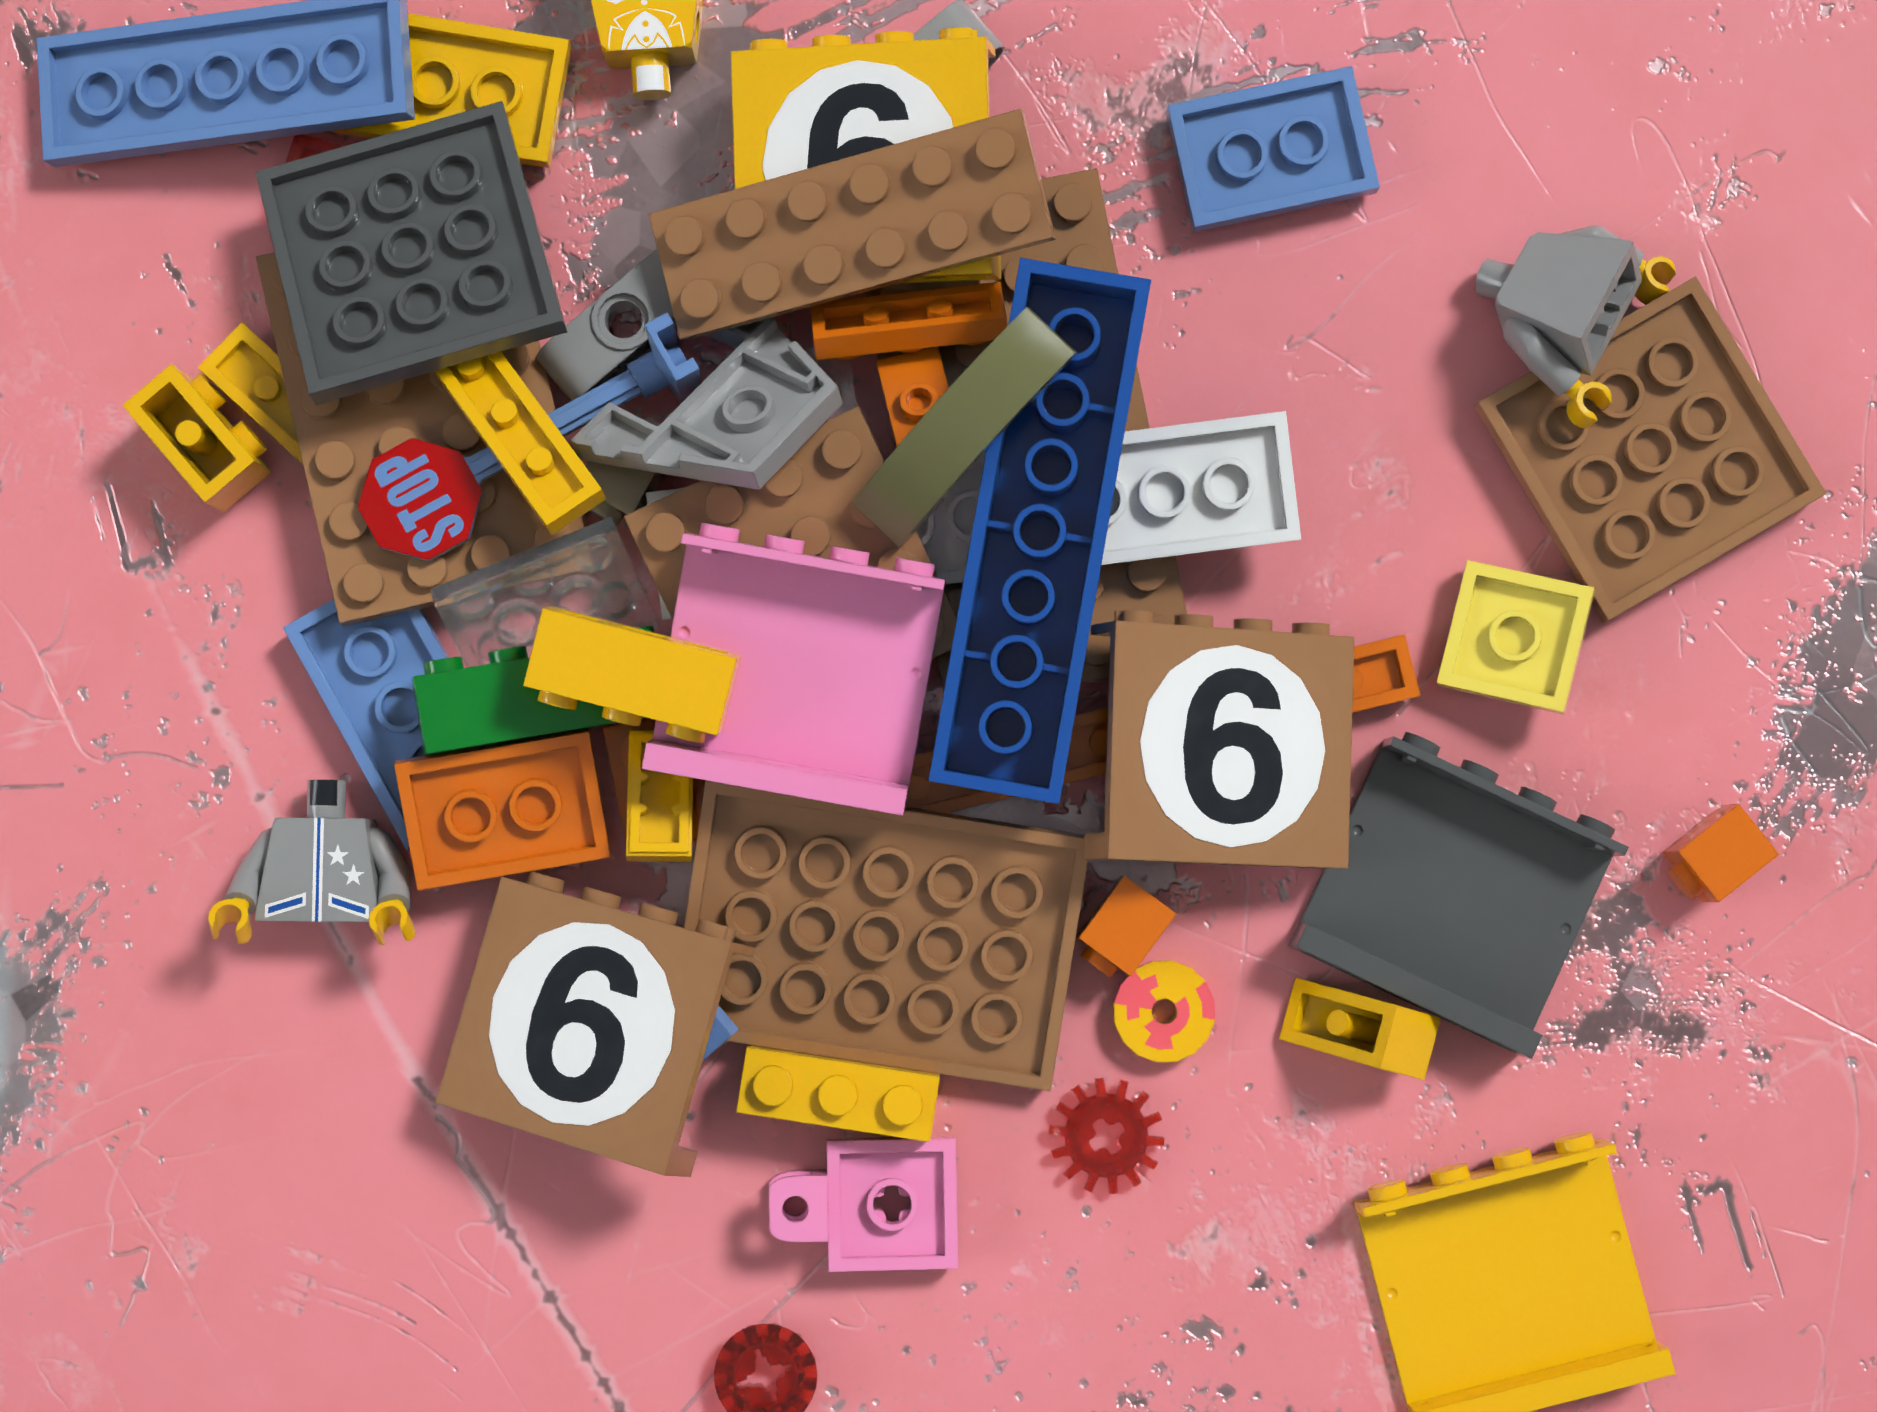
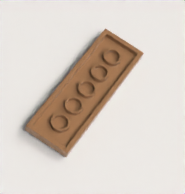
[648,108,1056,341]

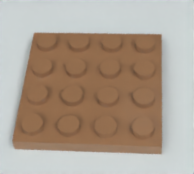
[1474,276,1827,623]
[624,406,957,659]

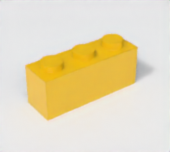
[523,606,741,743]
[736,1045,940,1142]

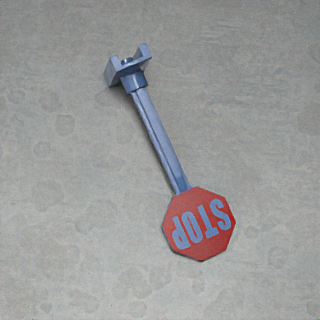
[357,313,702,562]

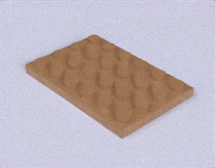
[255,252,594,627]
[684,780,1088,1091]

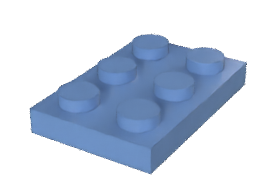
[1165,66,1380,233]

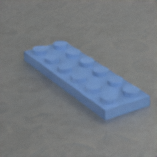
[36,0,415,167]

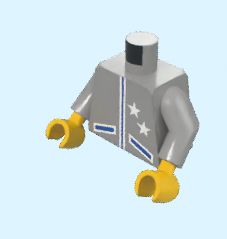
[1475,225,1676,428]
[208,780,416,945]

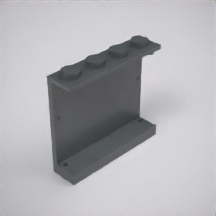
[1288,732,1629,1059]

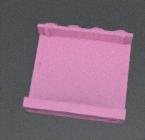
[642,523,946,816]

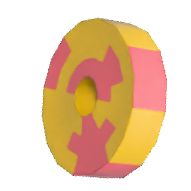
[1112,960,1215,1062]

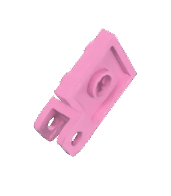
[769,1136,958,1272]

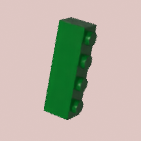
[411,626,671,756]

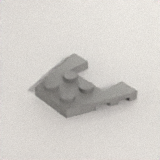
[571,317,843,490]

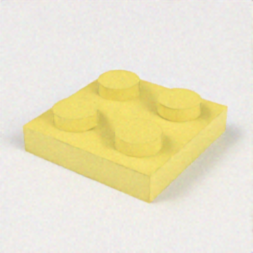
[1437,560,1595,715]

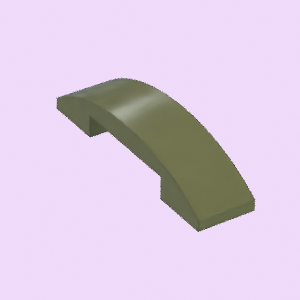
[852,307,1077,548]

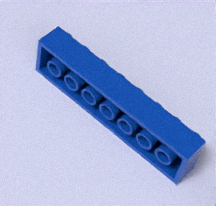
[928,258,1151,804]

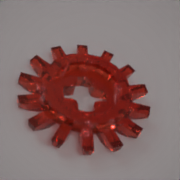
[1049,1077,1164,1194]

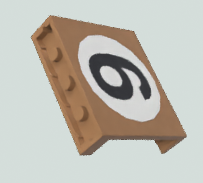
[1084,610,1354,869]
[435,871,756,1177]

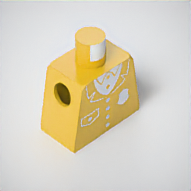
[591,0,704,100]

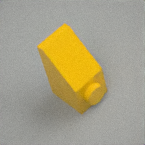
[1279,977,1441,1080]

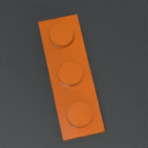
[811,282,1007,360]

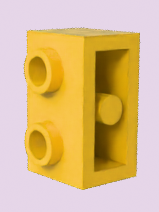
[122,363,272,513]

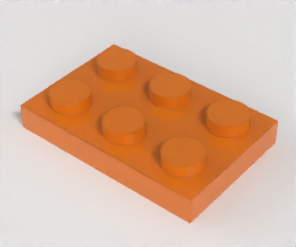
[394,728,611,891]

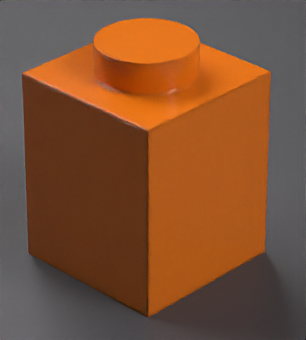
[1663,803,1780,902]
[1076,875,1177,978]

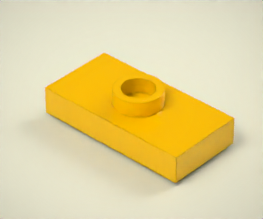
[626,730,693,862]

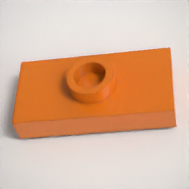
[876,347,949,447]

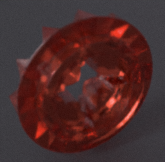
[714,1322,817,1412]

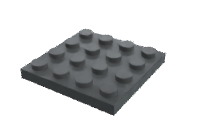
[255,101,568,405]

